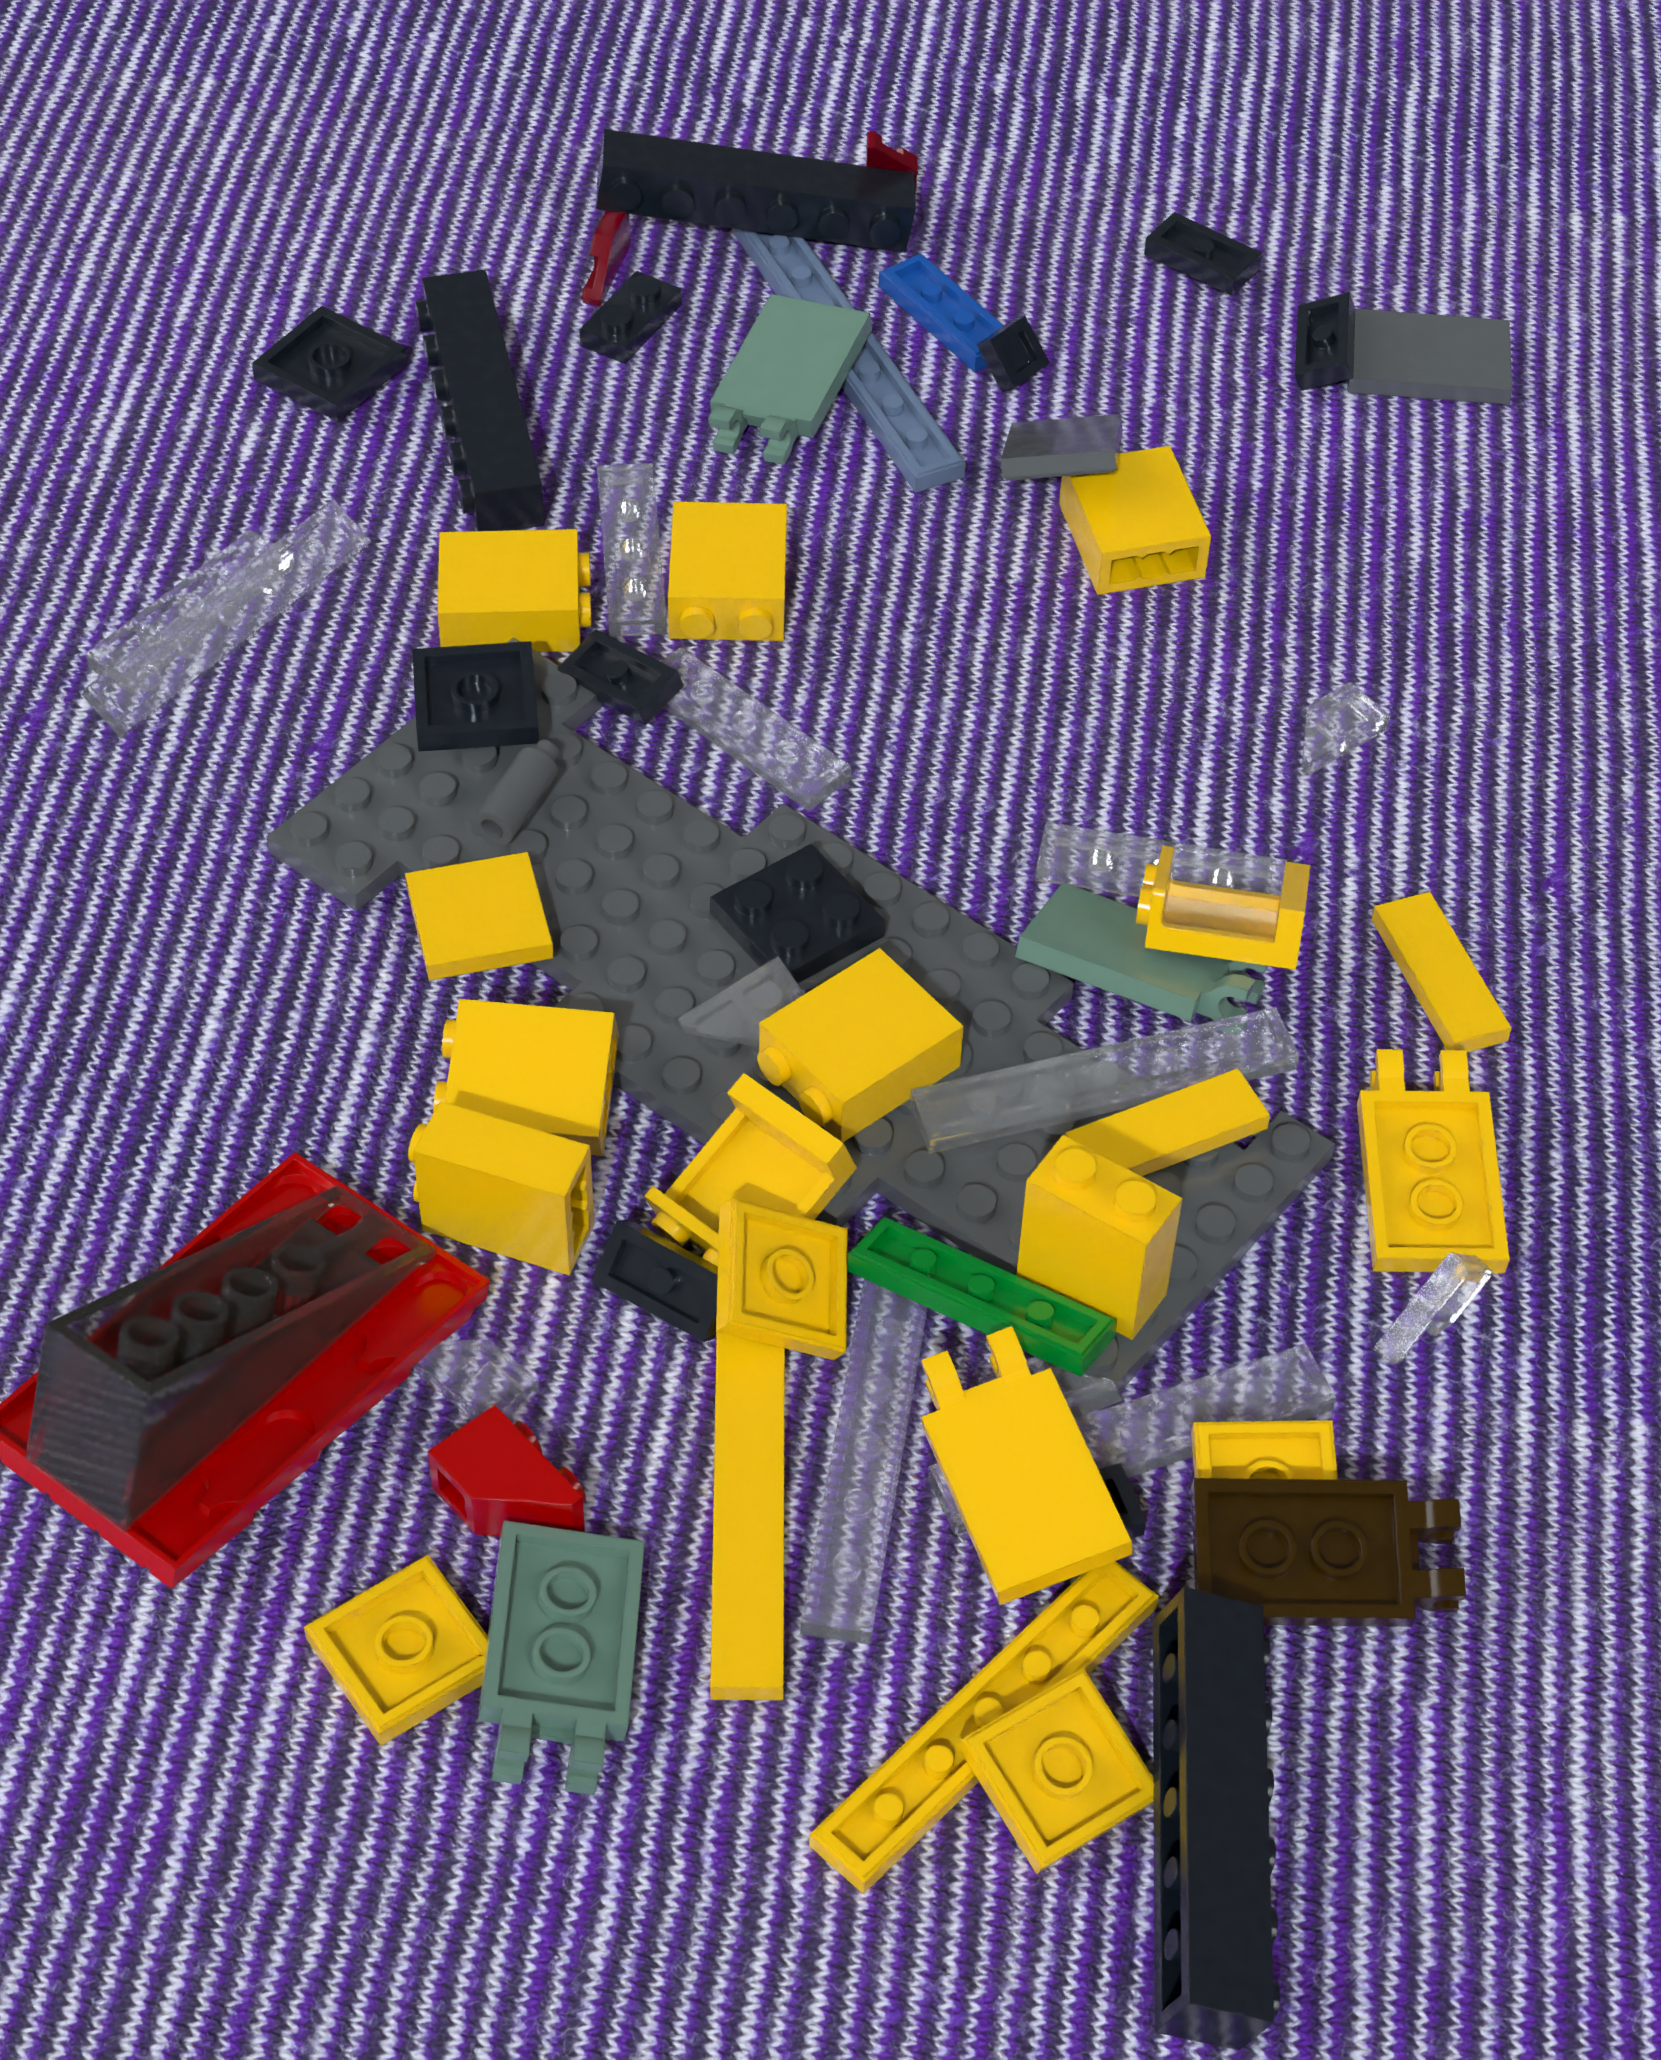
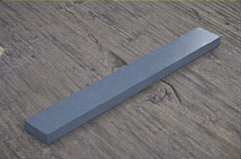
[734,229,966,493]

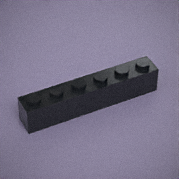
[596,129,916,252]
[415,269,544,531]
[1153,1587,1280,2050]

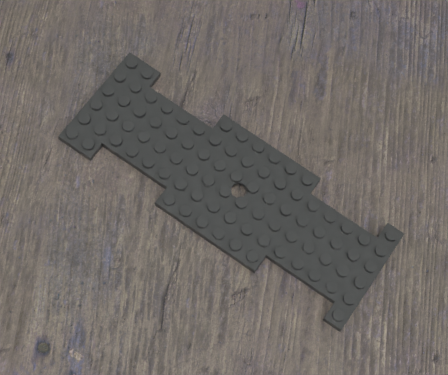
[266,638,1335,1412]

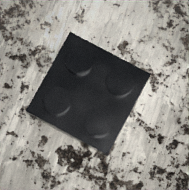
[252,306,407,422]
[412,641,539,752]
[710,843,885,992]

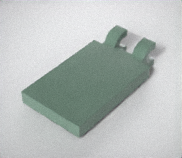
[708,294,872,465]
[1015,882,1269,1033]
[478,1521,645,1795]

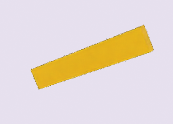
[710,1332,785,1700]
[809,1561,1159,1895]

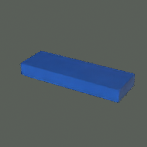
[878,253,1004,372]

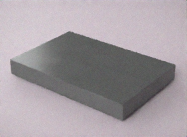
[1348,309,1513,405]
[1001,414,1123,481]

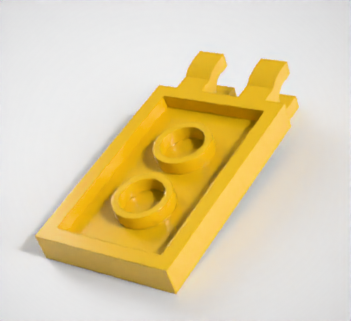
[1357,1049,1510,1273]
[921,1326,1133,1605]

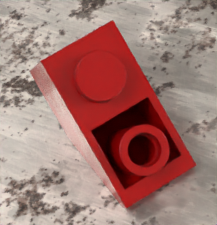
[427,1405,586,1536]

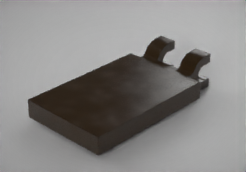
[1191,1478,1466,1627]

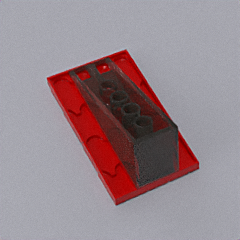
[0,1152,490,1589]

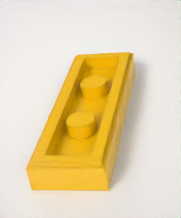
[1371,892,1512,1052]
[1065,1068,1270,1176]

